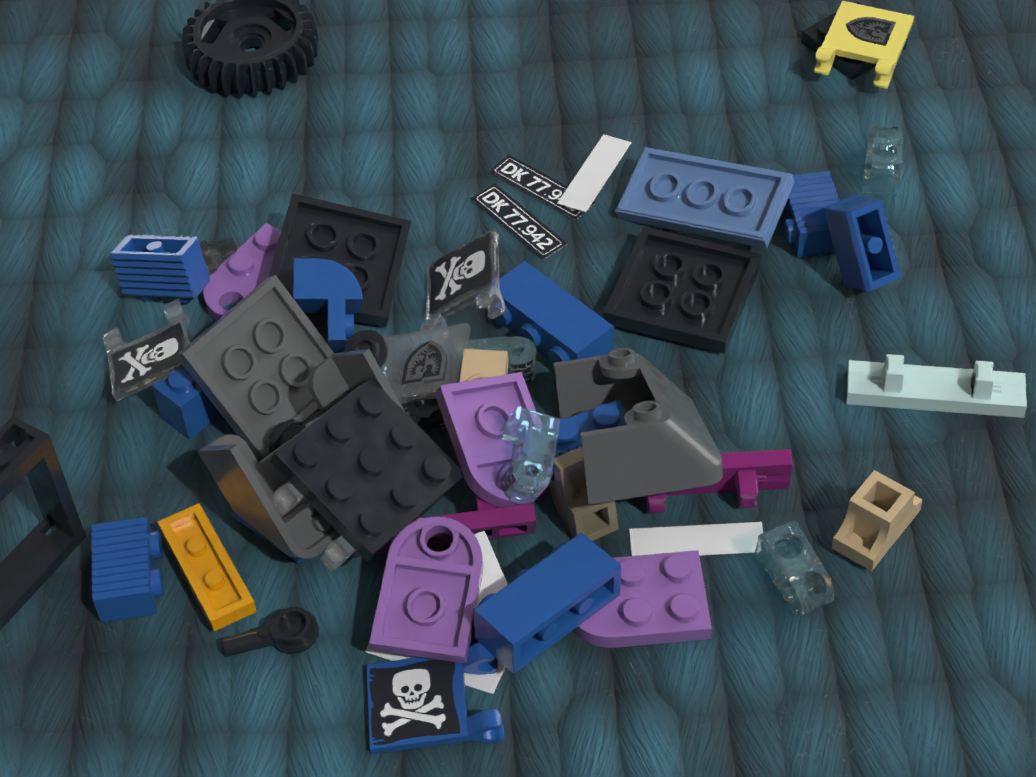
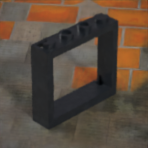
[0,416,86,631]

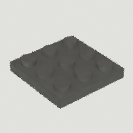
[176,275,334,459]

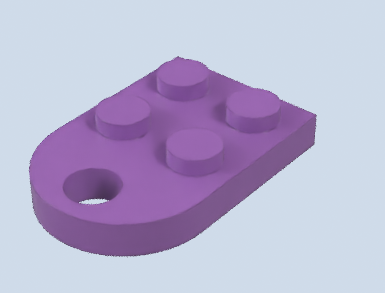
[203,223,281,321]
[435,372,553,507]
[369,517,484,664]
[573,550,712,648]

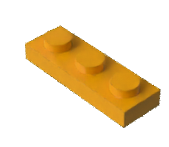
[158,503,257,632]

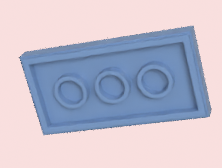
[615,147,795,249]

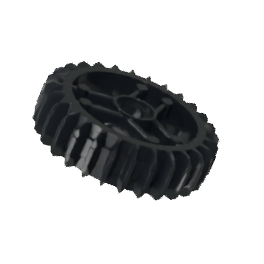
[182,0,319,98]

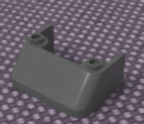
[553,348,723,505]

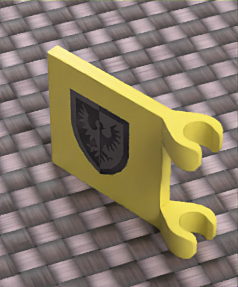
[814,1,915,89]

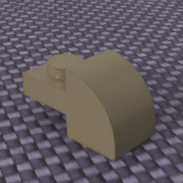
[549,447,619,541]

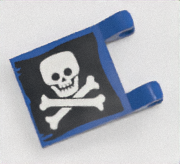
[366,643,504,754]

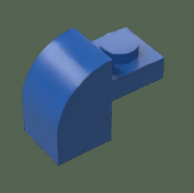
[293,258,363,353]

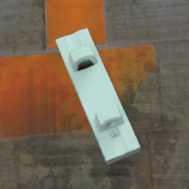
[846,354,1027,418]

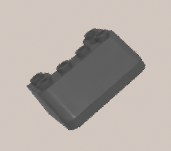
[197,349,406,559]

